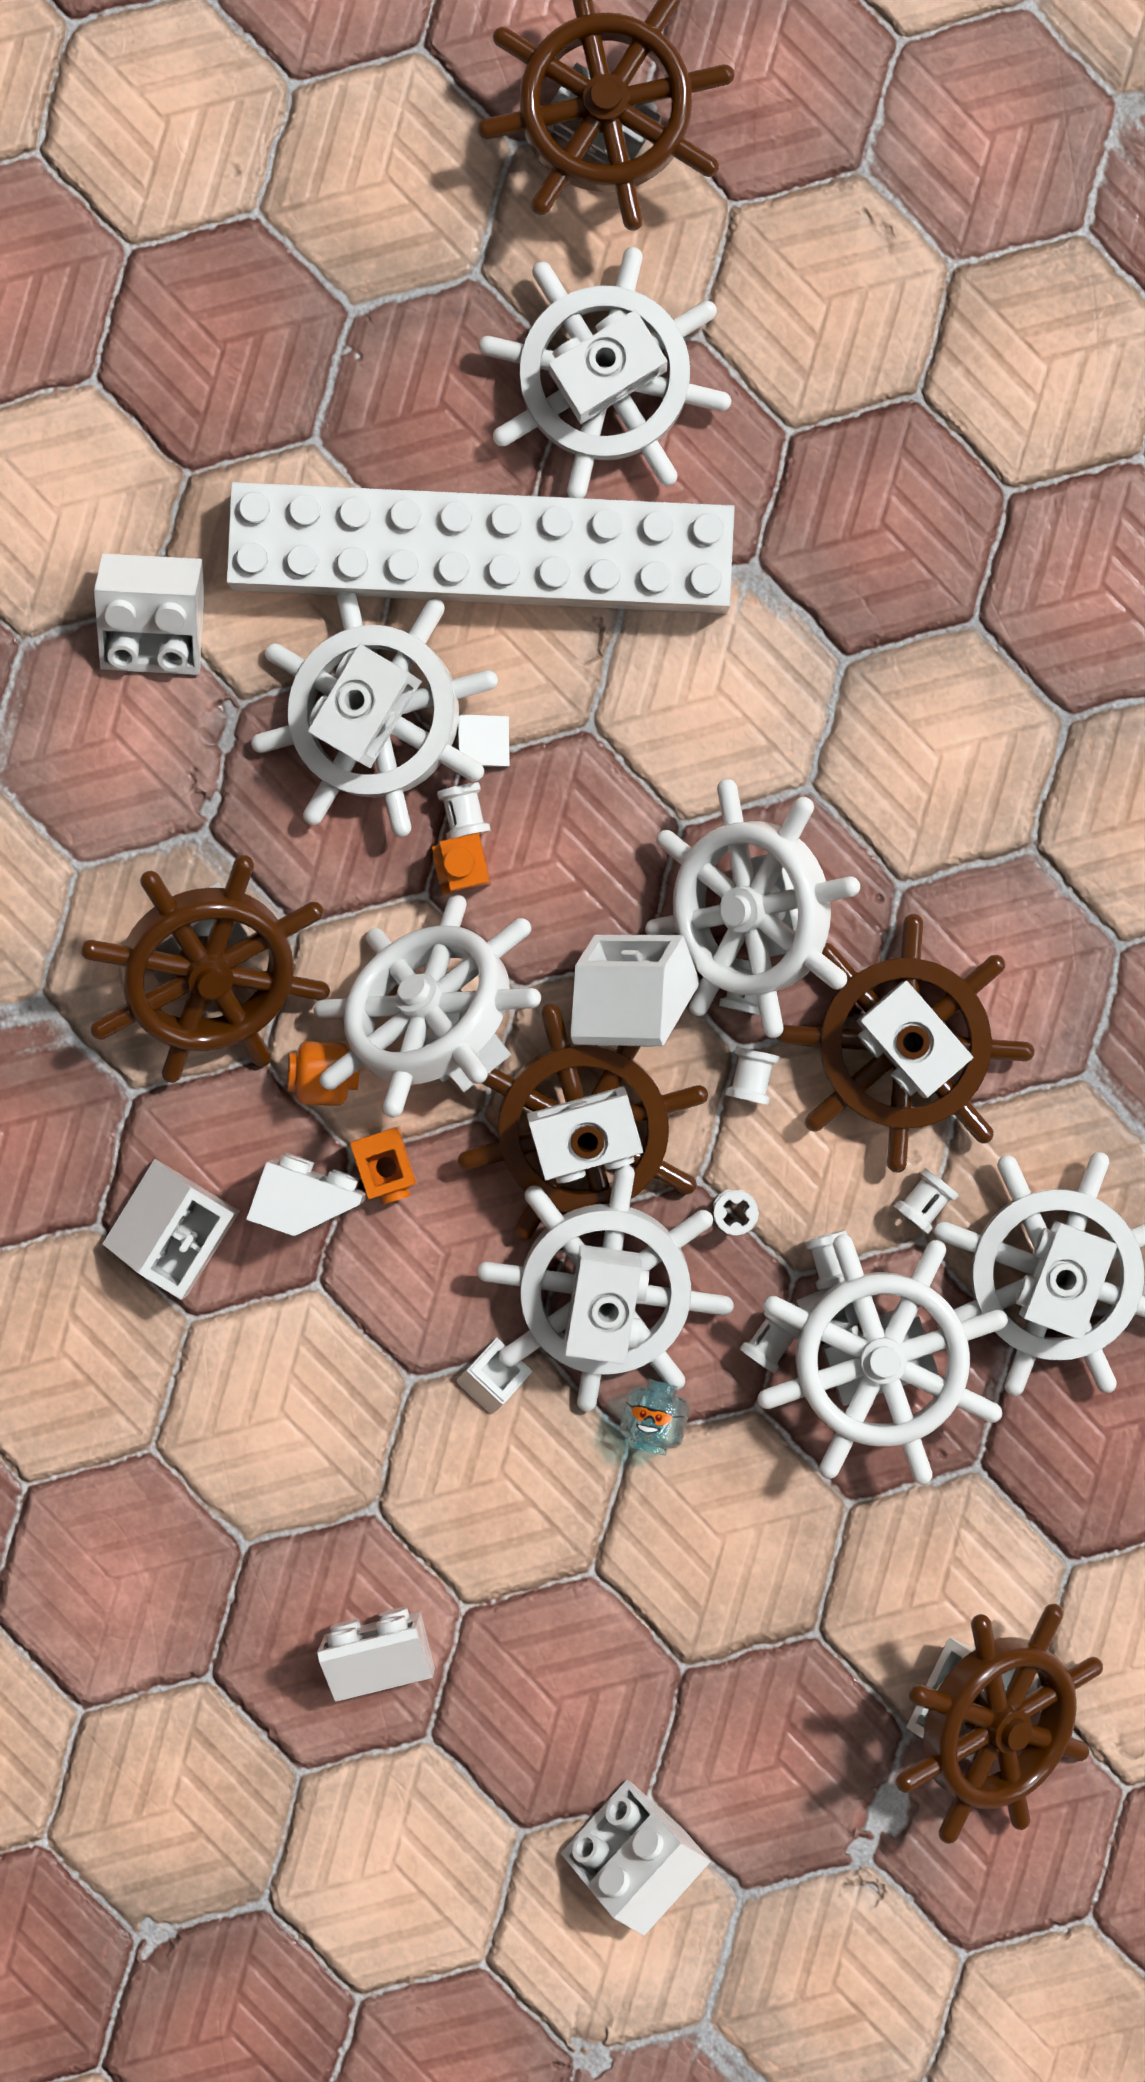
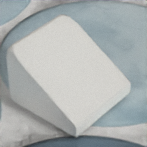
[458,715,510,767]
[457,1337,533,1414]

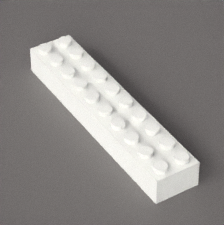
[227,482,735,614]

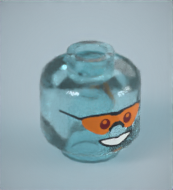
[620,1379,690,1456]

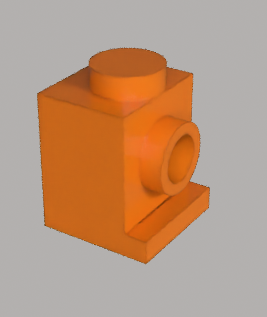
[432,833,491,895]
[350,1126,418,1205]

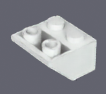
[94,554,204,675]
[571,935,700,1047]
[246,1153,367,1236]
[102,1159,240,1300]
[317,1607,435,1702]
[561,1780,711,1936]

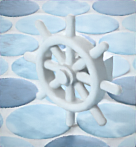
[478,247,731,498]
[251,592,498,837]
[645,779,860,1038]
[314,894,541,1118]
[934,1152,1145,1396]
[477,1165,734,1412]
[758,1234,1008,1485]

